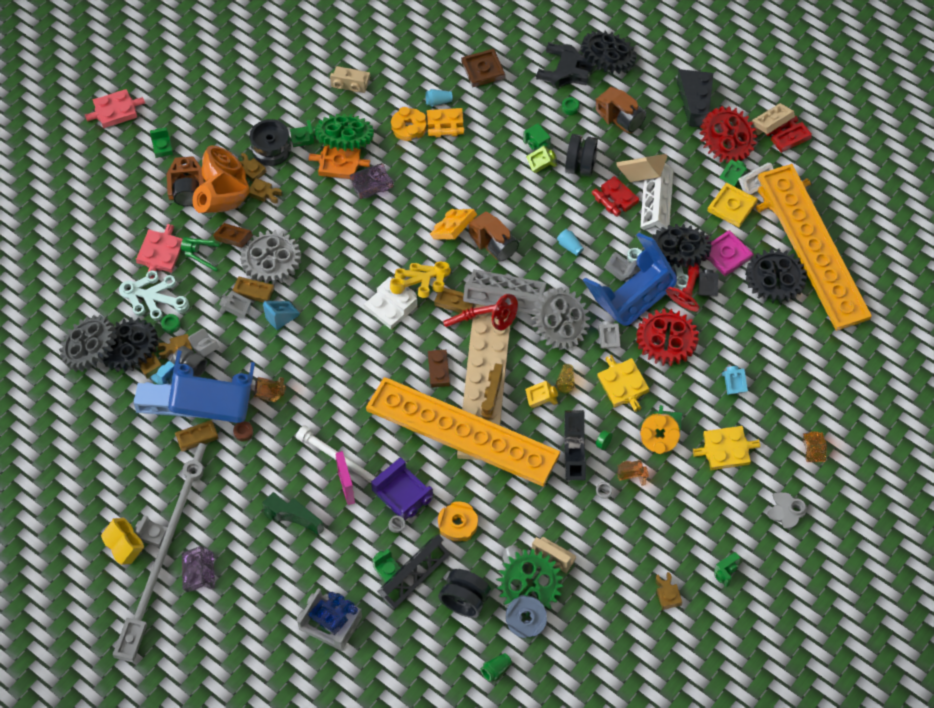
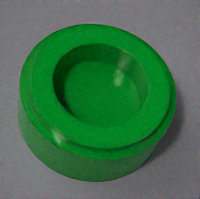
[562,97,580,115]
[161,314,181,334]
[596,430,613,450]

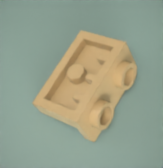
[330,66,370,93]
[752,103,795,135]
[532,537,576,573]

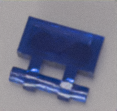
[308,592,358,635]

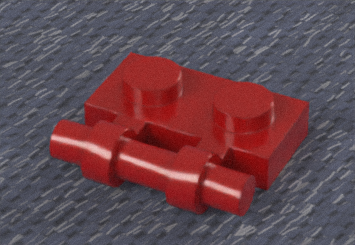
[765,116,812,153]
[591,176,639,217]

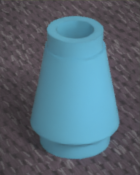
[426,89,452,107]
[557,229,584,256]

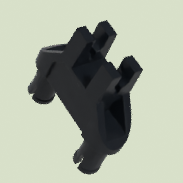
[536,42,593,87]

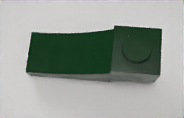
[262,492,324,535]

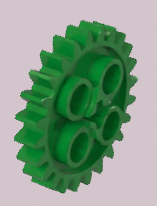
[315,113,374,151]
[496,549,563,616]

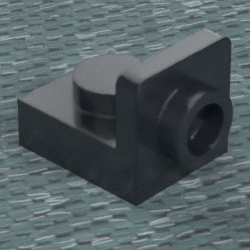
[697,269,719,296]

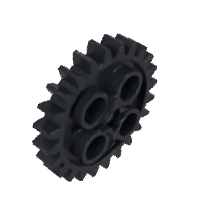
[581,30,637,74]
[652,224,712,268]
[745,248,807,304]
[102,317,159,373]

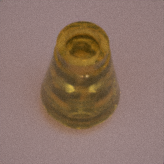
[556,364,575,393]

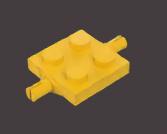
[597,355,649,412]
[693,426,760,470]

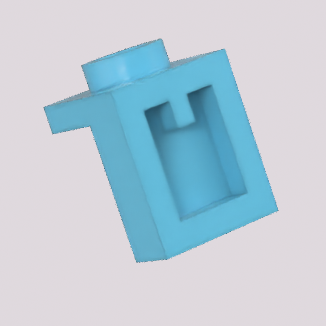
[151,361,175,385]
[722,366,748,395]

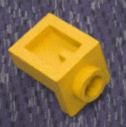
[525,381,558,408]

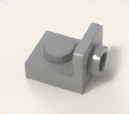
[219,290,251,319]
[598,321,620,348]
[188,328,219,357]
[135,515,168,548]

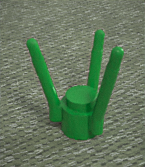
[181,237,220,271]

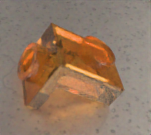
[254,377,286,402]
[803,431,827,462]
[617,460,649,486]

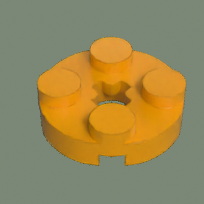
[391,107,427,141]
[640,413,680,454]
[438,502,478,541]

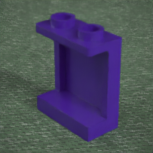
[371,457,433,520]

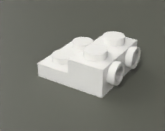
[364,277,417,330]

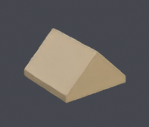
[617,154,667,182]

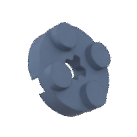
[505,595,547,638]

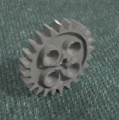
[240,230,301,285]
[531,287,590,350]

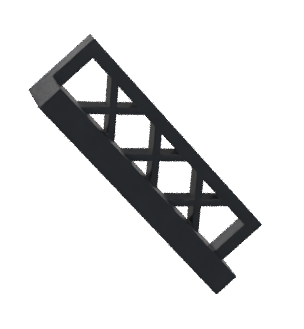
[377,534,451,609]

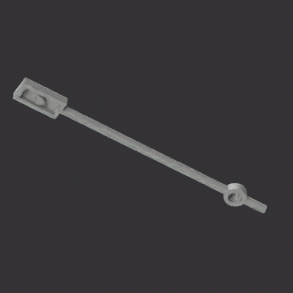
[113,443,206,663]

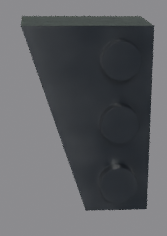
[677,69,714,128]

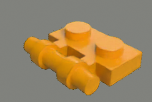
[427,108,464,138]

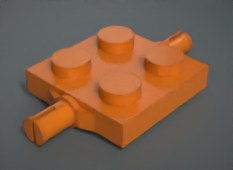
[309,145,371,180]

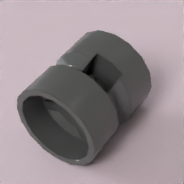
[171,346,207,377]

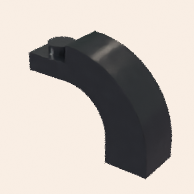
[564,410,586,480]

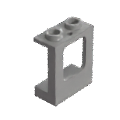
[297,588,362,651]

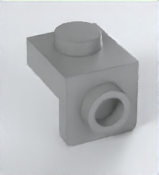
[604,252,637,281]

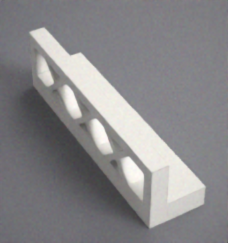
[640,163,673,230]

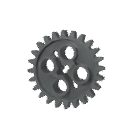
[59,315,117,372]

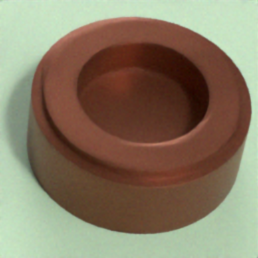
[233,421,253,442]

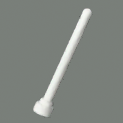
[296,425,376,483]

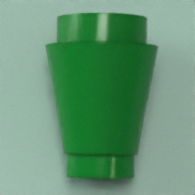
[480,653,512,681]

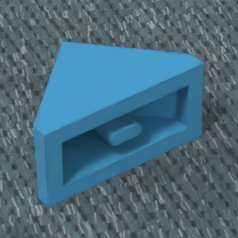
[263,301,300,330]

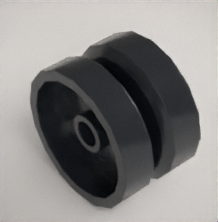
[249,119,291,166]
[565,133,598,177]
[438,569,491,618]

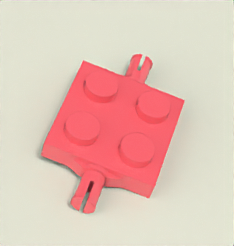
[85,89,145,128]
[136,224,183,279]

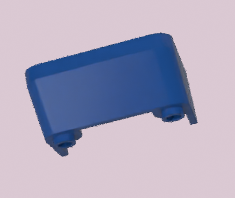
[583,233,677,326]
[168,350,255,423]

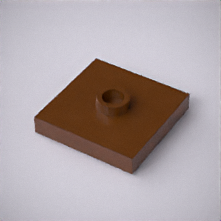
[461,49,506,88]

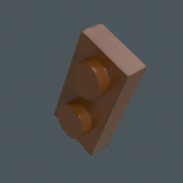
[213,223,253,248]
[428,349,450,388]

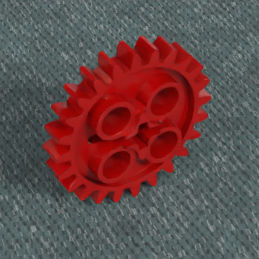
[699,106,757,164]
[636,309,699,366]

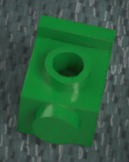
[523,123,551,151]

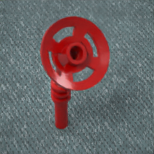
[666,263,700,312]
[443,294,518,331]

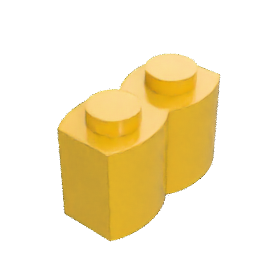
[101,518,144,565]

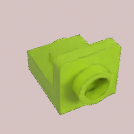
[526,146,557,173]

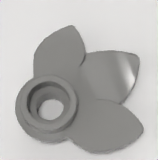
[767,492,807,528]

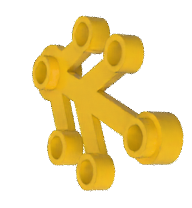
[390,261,451,298]

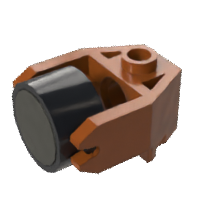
[596,87,647,133]
[167,156,205,206]
[469,212,519,261]

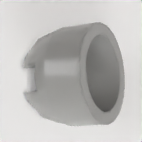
[596,482,612,499]
[388,516,405,533]

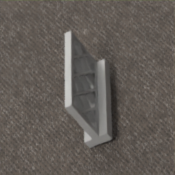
[463,269,547,315]

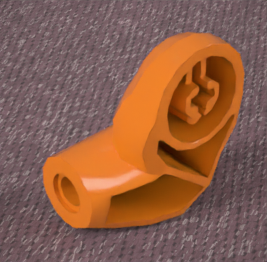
[192,145,250,213]

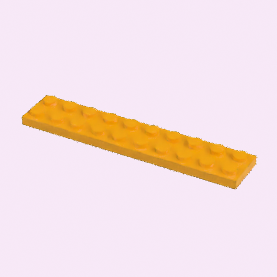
[758,164,872,331]
[366,377,560,487]

